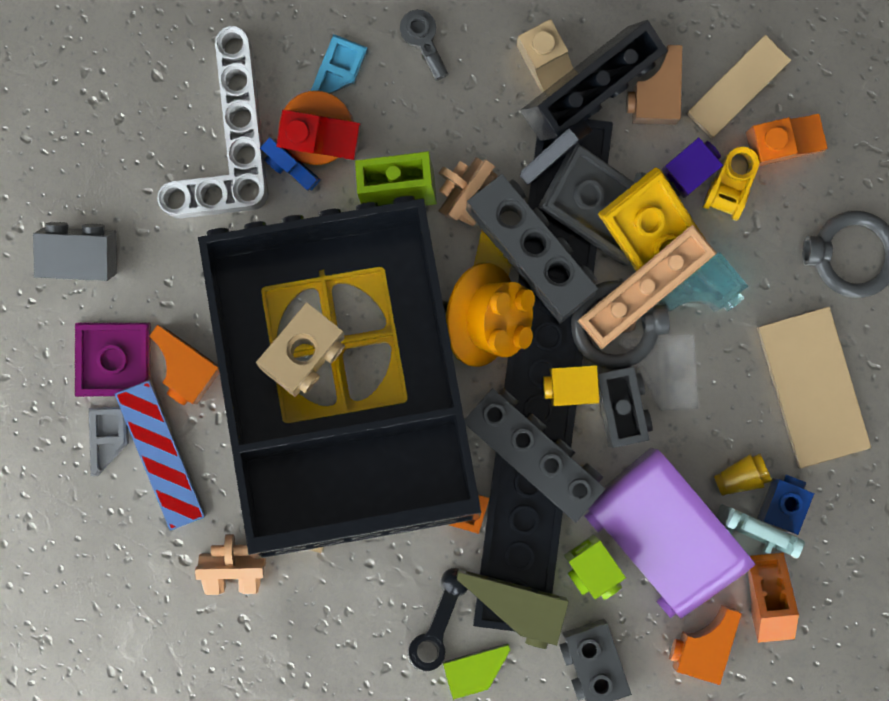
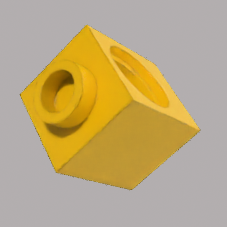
[543,366,599,406]

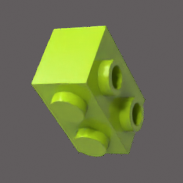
[355,151,437,206]
[564,534,626,600]

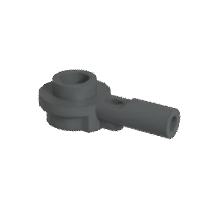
[400,9,448,81]

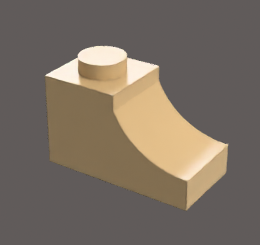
[516,19,574,93]

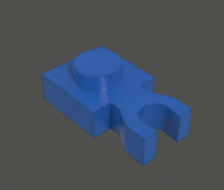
[260,137,321,191]

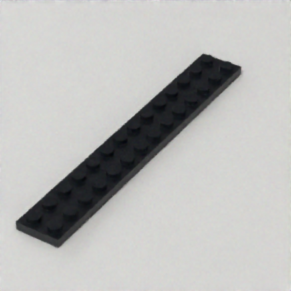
[473,118,613,632]

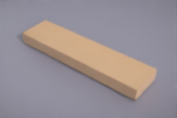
[577,225,717,350]

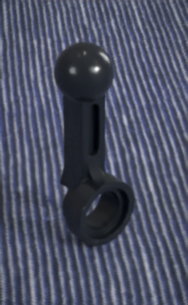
[408,568,468,672]

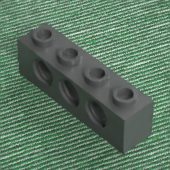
[466,174,598,324]

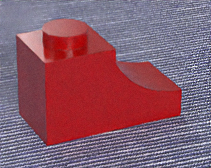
[276,109,361,160]

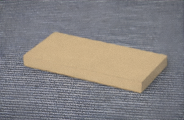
[757,306,871,469]

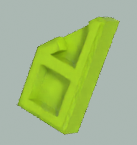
[443,644,510,700]

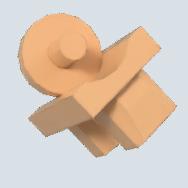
[438,158,498,226]
[195,534,266,595]

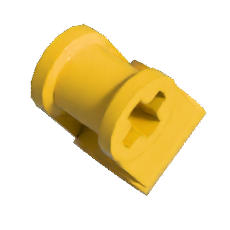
[702,146,759,221]

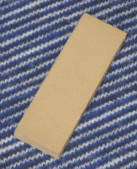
[686,34,791,139]

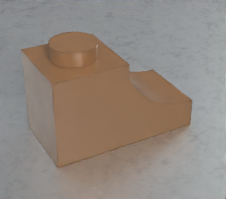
[626,45,682,125]

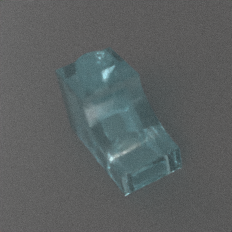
[659,252,748,312]

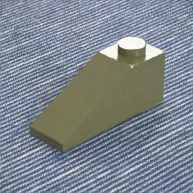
[457,568,569,649]

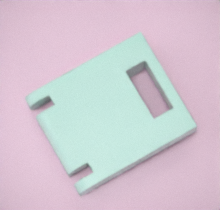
[716,504,805,558]

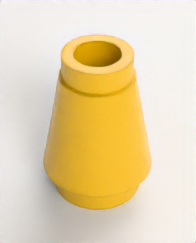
[714,453,772,496]

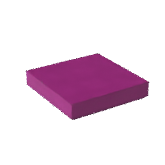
[75,323,151,397]

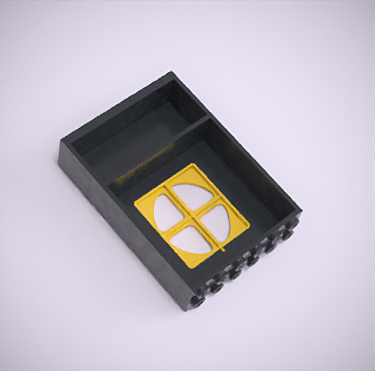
[198,196,481,559]

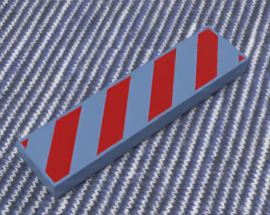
[115,379,206,531]

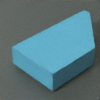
[311,34,368,93]

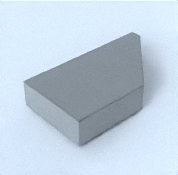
[89,407,129,476]

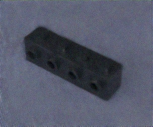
[520,20,668,141]

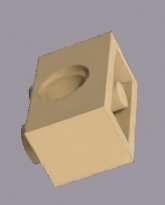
[256,302,345,397]

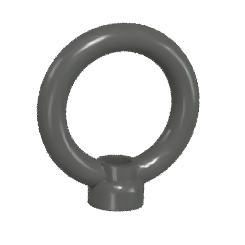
[802,211,889,298]
[571,280,670,369]

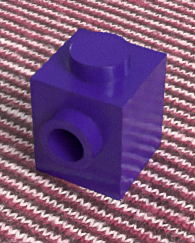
[661,137,723,198]

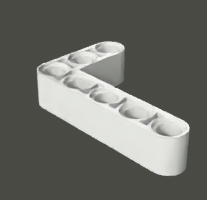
[157,26,268,218]

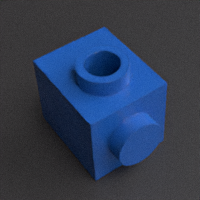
[757,475,815,535]

